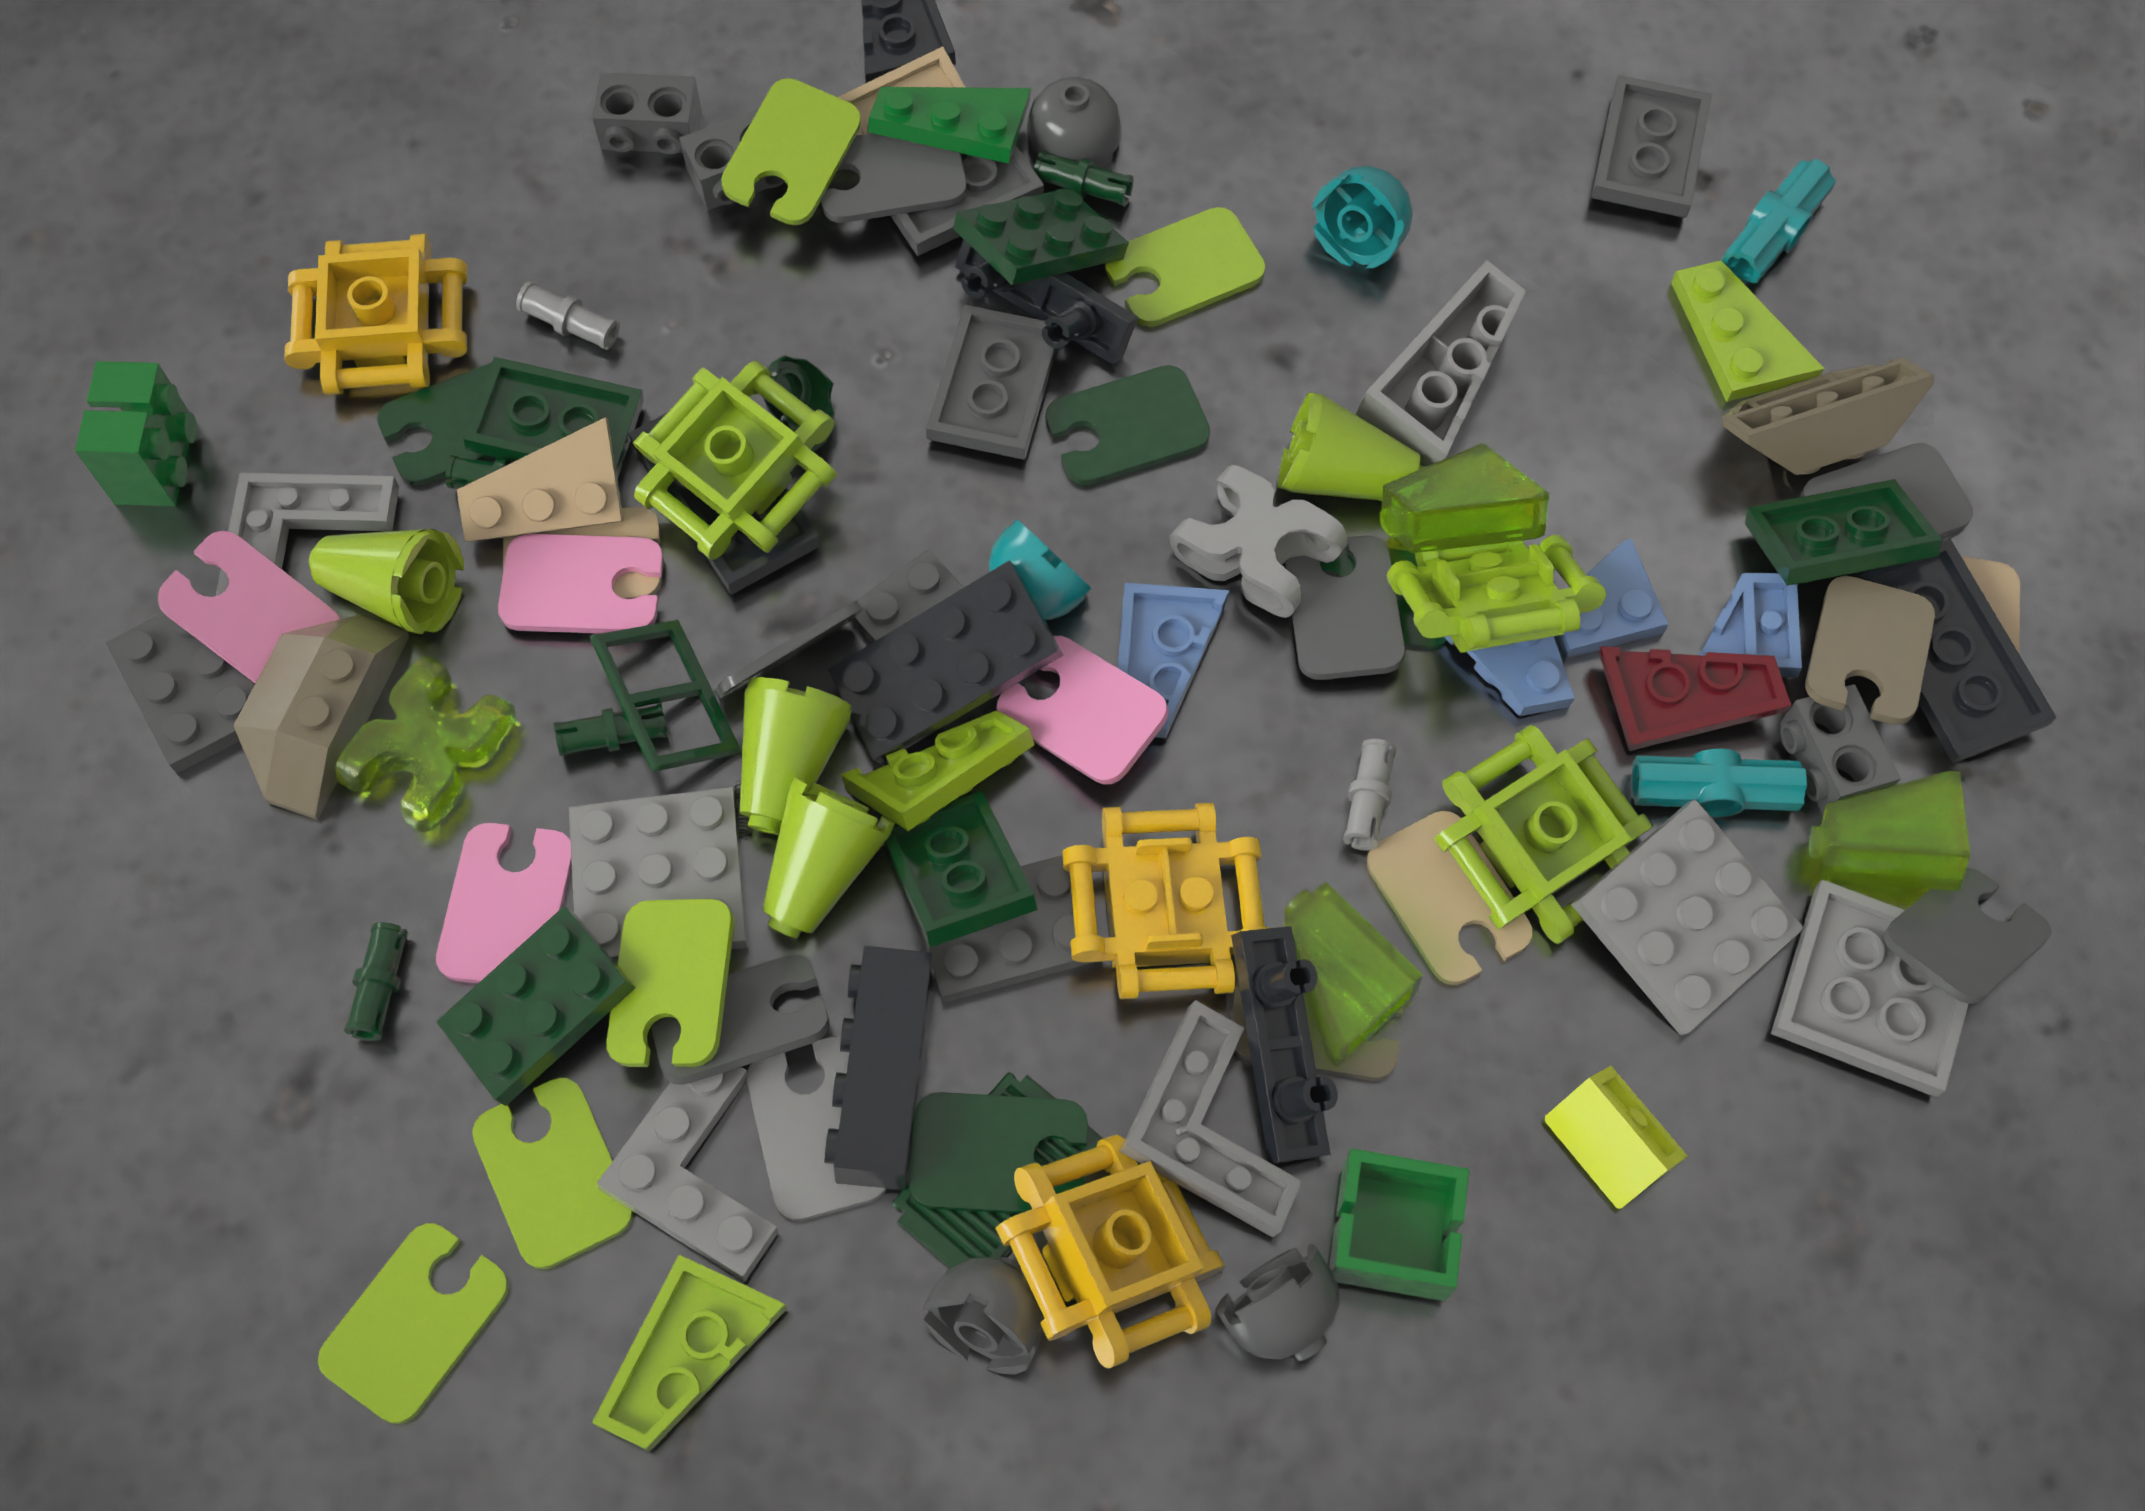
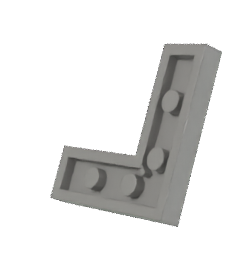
[216,473,399,596]
[1119,1000,1302,1237]
[597,1067,778,1282]

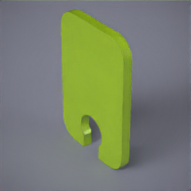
[721,78,861,225]
[1105,207,1265,327]
[607,899,734,1067]
[472,1078,634,1270]
[318,1223,509,1424]

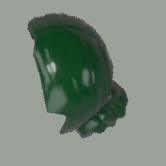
[763,355,835,452]

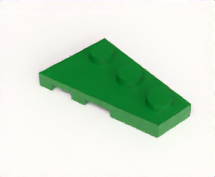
[868,87,1031,164]

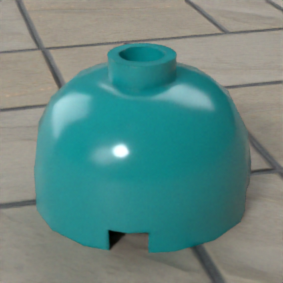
[1312,166,1413,269]
[988,519,1092,620]

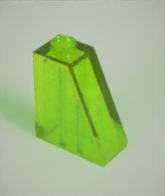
[1380,443,1549,553]
[1809,771,1971,891]
[1284,881,1423,1067]

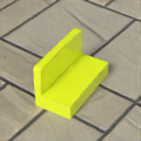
[1545,1066,1688,1209]

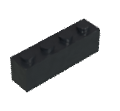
[824,945,932,1190]

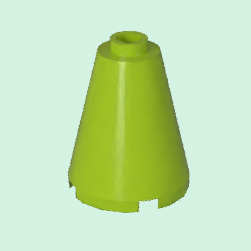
[1277,392,1426,503]
[309,529,464,634]
[740,677,852,835]
[762,776,895,938]

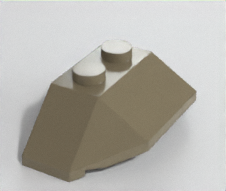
[1722,357,1934,475]
[233,615,410,820]

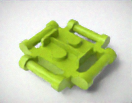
[633,361,837,560]
[1387,526,1606,653]
[1433,725,1654,944]

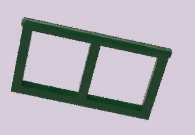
[590,620,740,773]

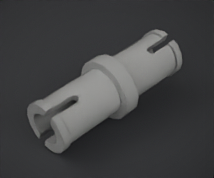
[516,281,620,350]
[1343,739,1397,850]

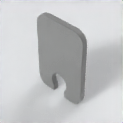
[747,1037,887,1222]

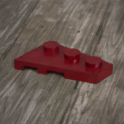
[1599,646,1791,751]

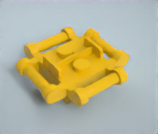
[284,233,468,395]
[1062,802,1269,999]
[996,1134,1225,1368]

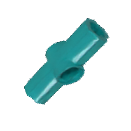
[1722,158,1836,283]
[1630,748,1807,818]

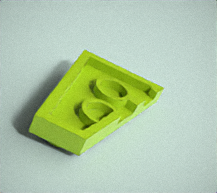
[1671,260,1825,402]
[840,710,1035,831]
[592,1255,788,1452]

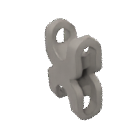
[1169,465,1348,618]

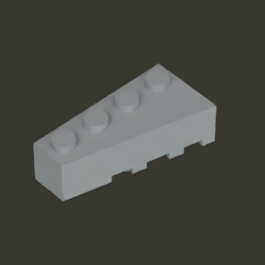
[1356,260,1526,482]

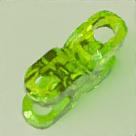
[335,656,516,832]

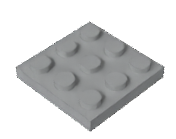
[569,787,748,964]
[1571,799,1804,1035]
[1771,880,1968,1097]

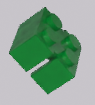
[75,361,197,506]
[1329,1148,1470,1302]

